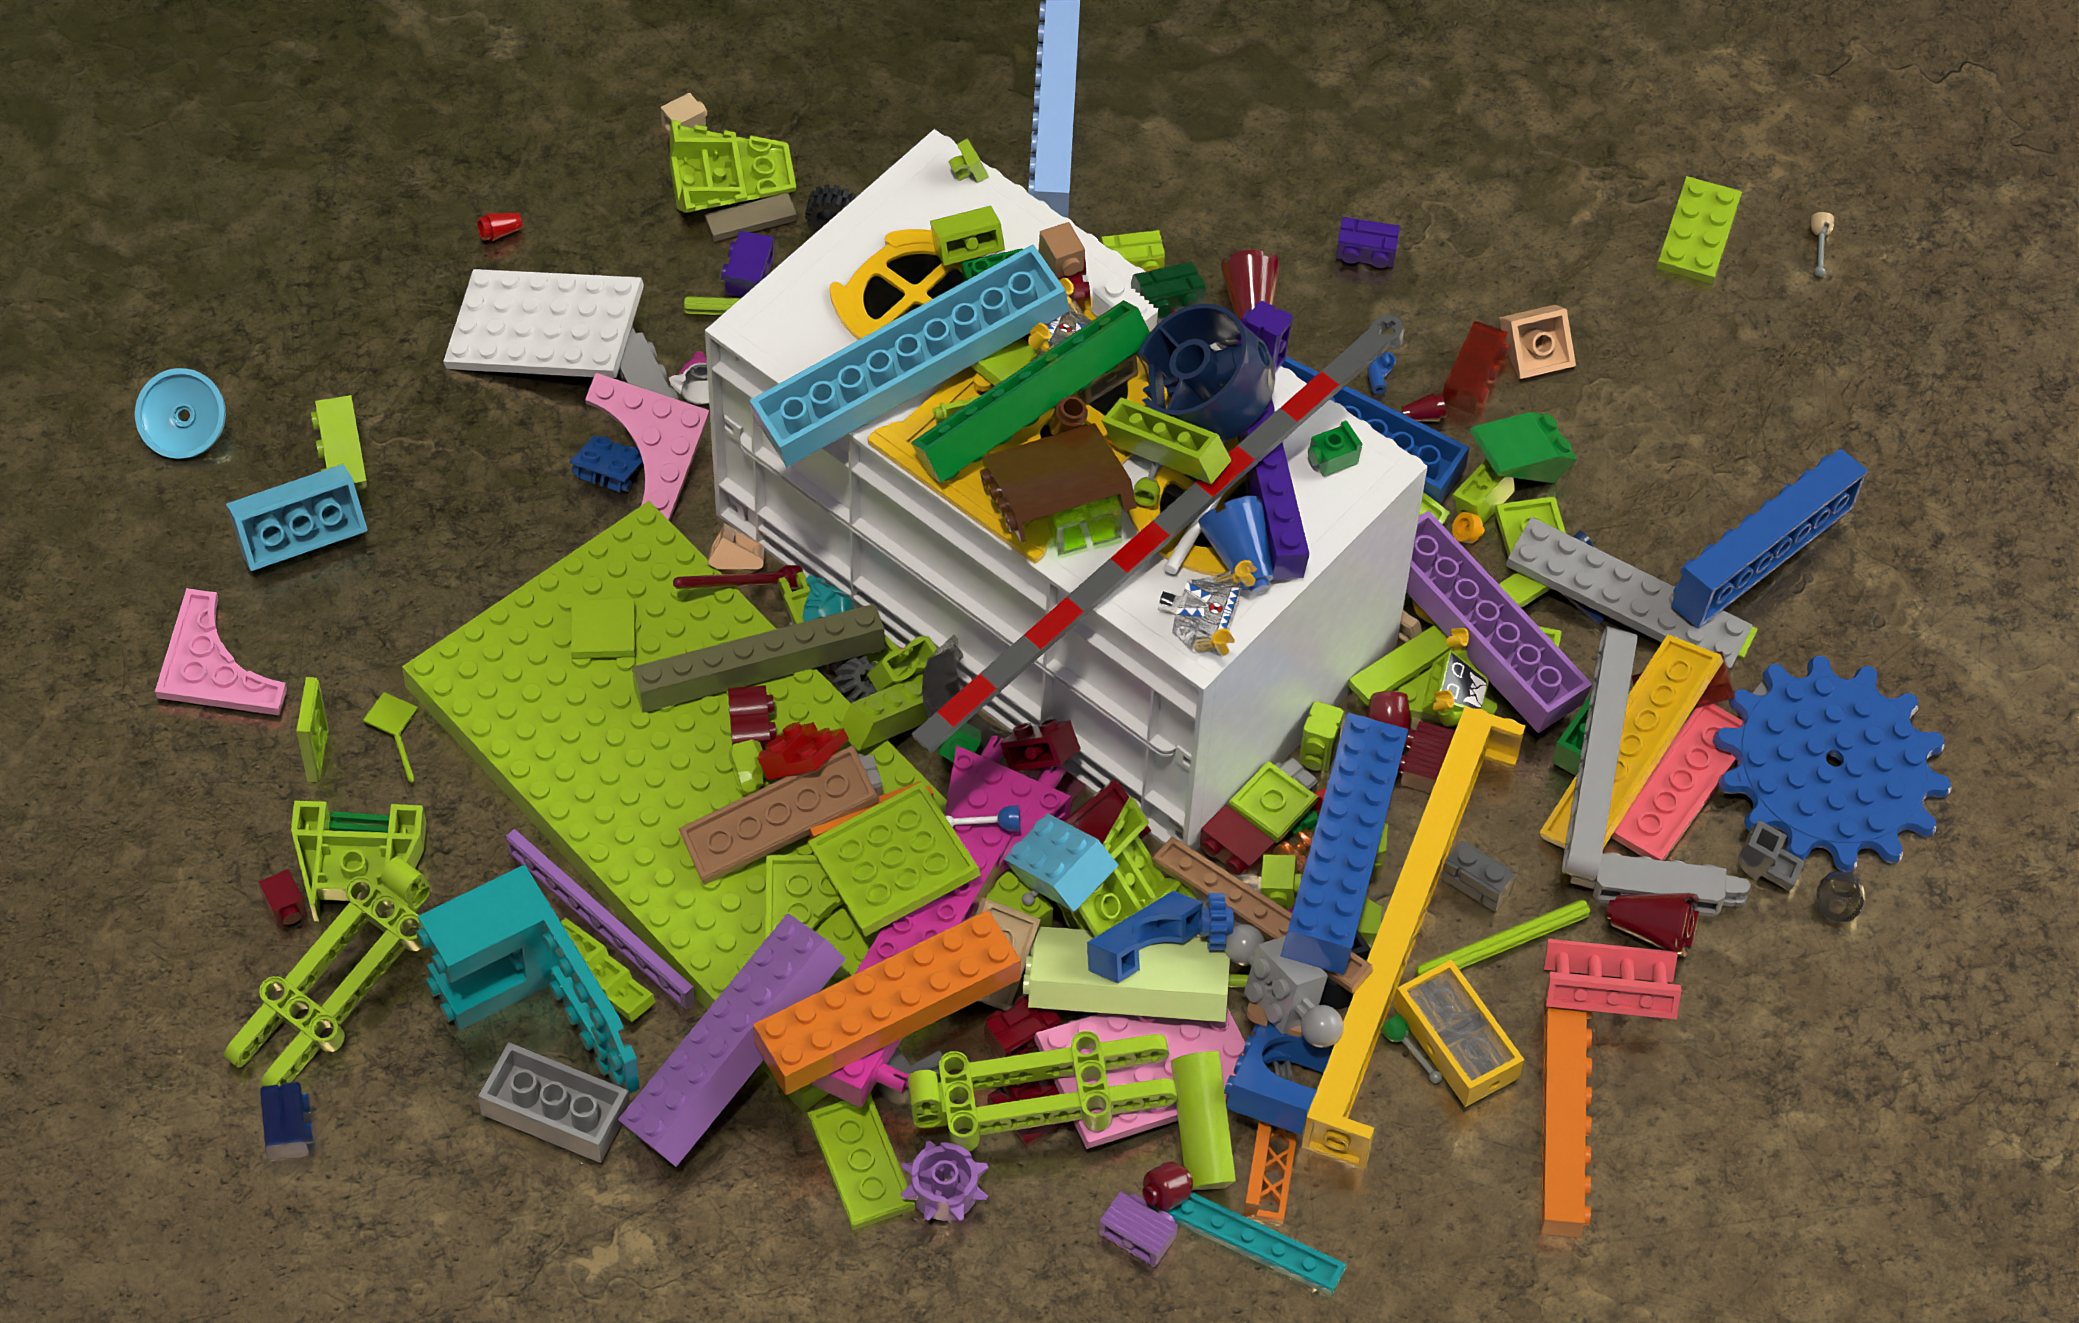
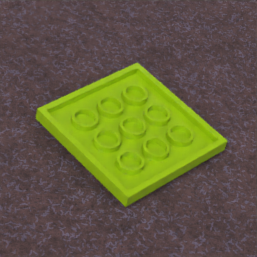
[808,782,981,937]

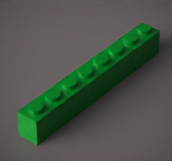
[911,300,1150,483]

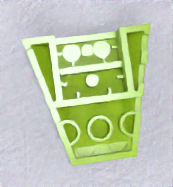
[670,119,796,213]
[1077,797,1197,937]

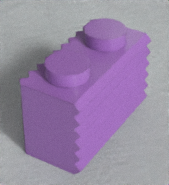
[1098,1191,1178,1267]

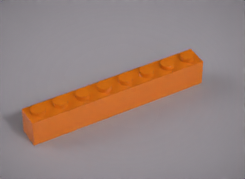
[1540,986,1592,1238]

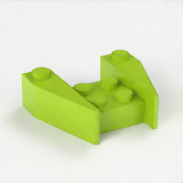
[291,801,427,921]

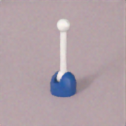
[945,805,1021,831]

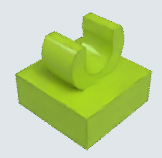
[949,138,989,183]

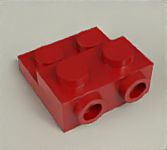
[757,722,849,780]

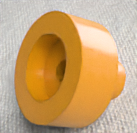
[1452,512,1485,544]

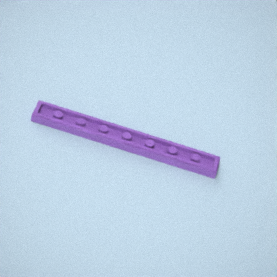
[506,829,695,1009]

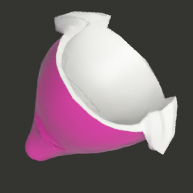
[669,351,709,405]

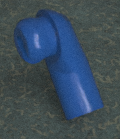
[1367,352,1396,394]

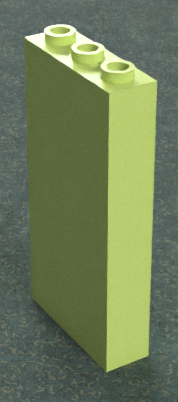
[1023,926,1230,1022]

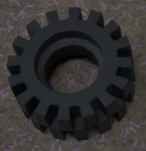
[805,184,856,231]

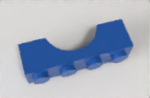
[1087,891,1203,983]

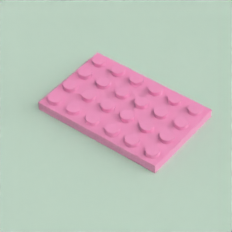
[1034,1007,1246,1149]

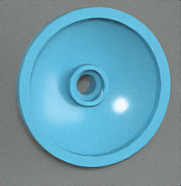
[135,368,226,459]

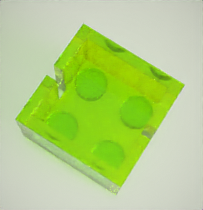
[1046,495,1122,556]

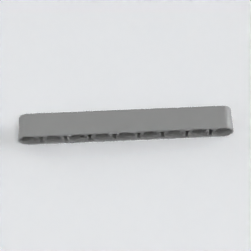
[1562,626,1637,881]

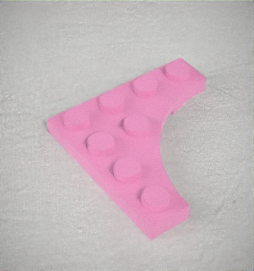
[585,373,710,521]
[155,588,287,716]

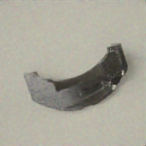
[922,635,1013,760]

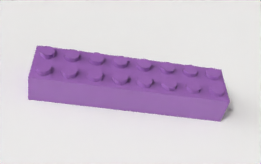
[1406,511,1593,733]
[618,913,846,1167]

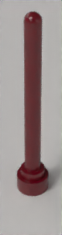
[673,565,803,590]

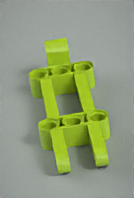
[224,856,431,1096]
[907,1031,1178,1151]

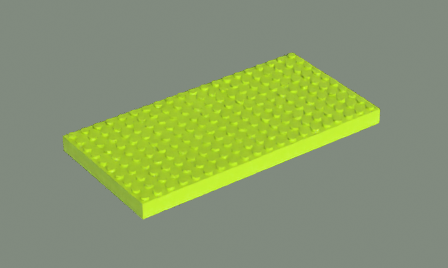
[402,501,1053,1113]

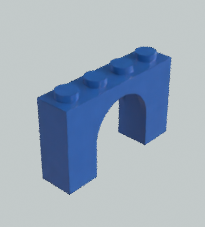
[1224,1022,1335,1135]

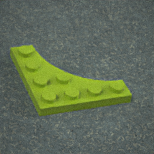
[765,855,844,940]

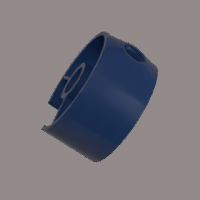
[1138,304,1275,443]

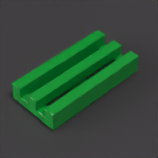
[329,811,390,833]

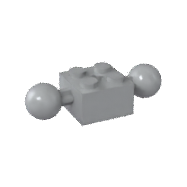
[1224,924,1344,1048]

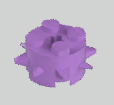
[901,1141,989,1222]

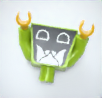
[1421,628,1497,727]

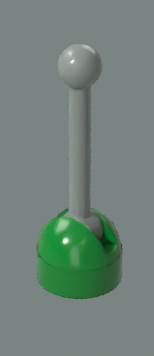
[1380,1014,1442,1083]

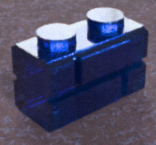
[260,1082,314,1161]

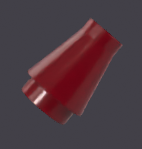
[1401,392,1447,422]

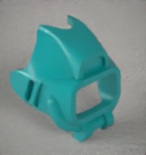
[803,575,854,622]

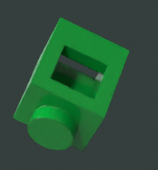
[1308,420,1363,476]

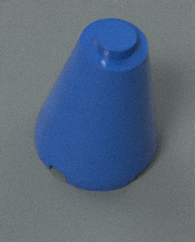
[1198,496,1274,593]

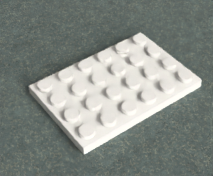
[443,269,644,378]

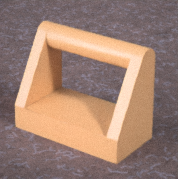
[707,524,765,569]

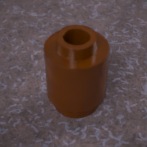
[1050,396,1088,435]

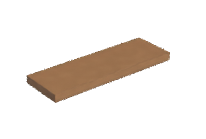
[679,745,880,885]

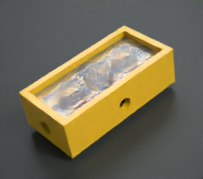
[1393,959,1524,1107]

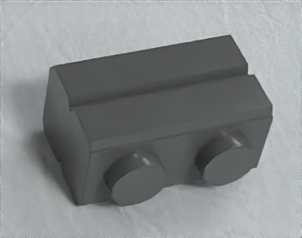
[1441,840,1516,912]

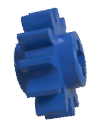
[1199,893,1234,950]

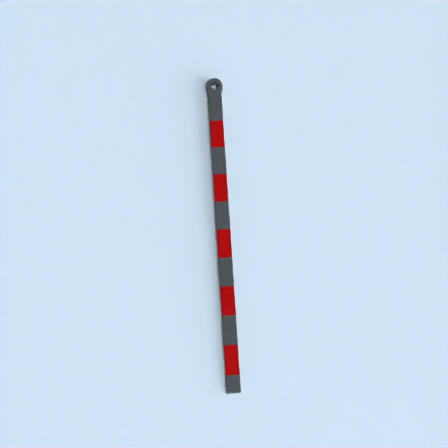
[912,314,1405,754]

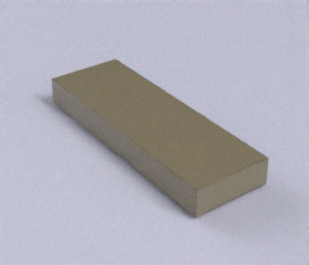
[705,193,797,242]

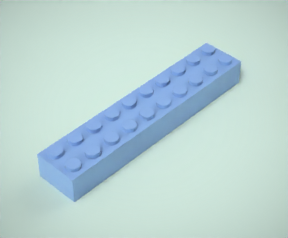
[1028,0,1080,218]

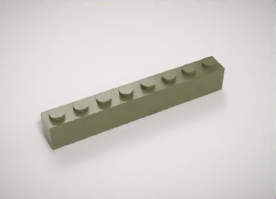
[632,604,885,713]

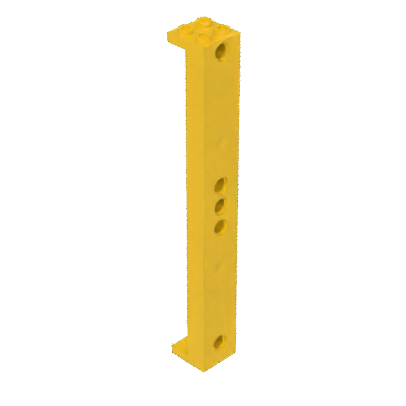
[1302,706,1525,1169]

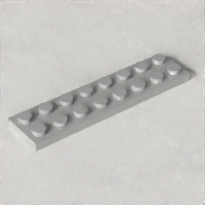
[1505,517,1753,675]

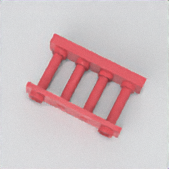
[1544,939,1682,1020]

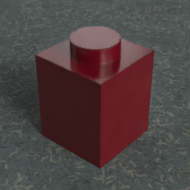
[258,869,307,928]

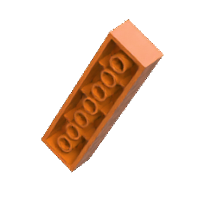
[753,910,1021,1095]

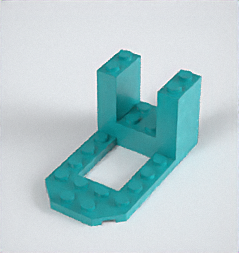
[416,864,640,1094]

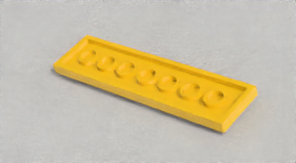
[1539,634,1723,849]

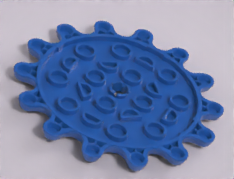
[1713,655,1951,873]

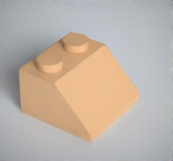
[1499,305,1576,379]

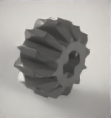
[832,656,877,703]

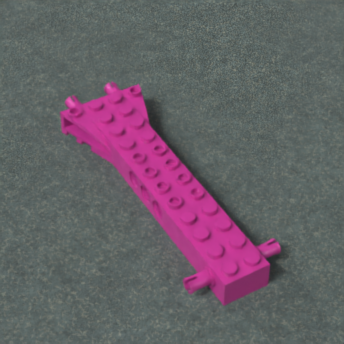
[810,736,1072,1108]

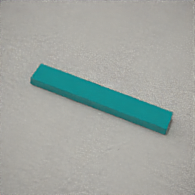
[1150,1192,1347,1296]

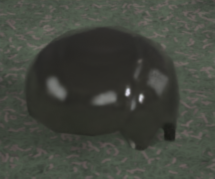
[1816,871,1865,923]

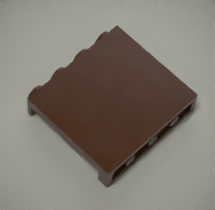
[980,423,1137,543]

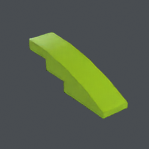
[561,918,656,1022]

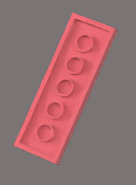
[1611,698,1743,861]

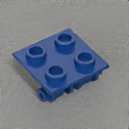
[569,435,643,493]

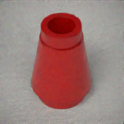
[477,212,523,242]

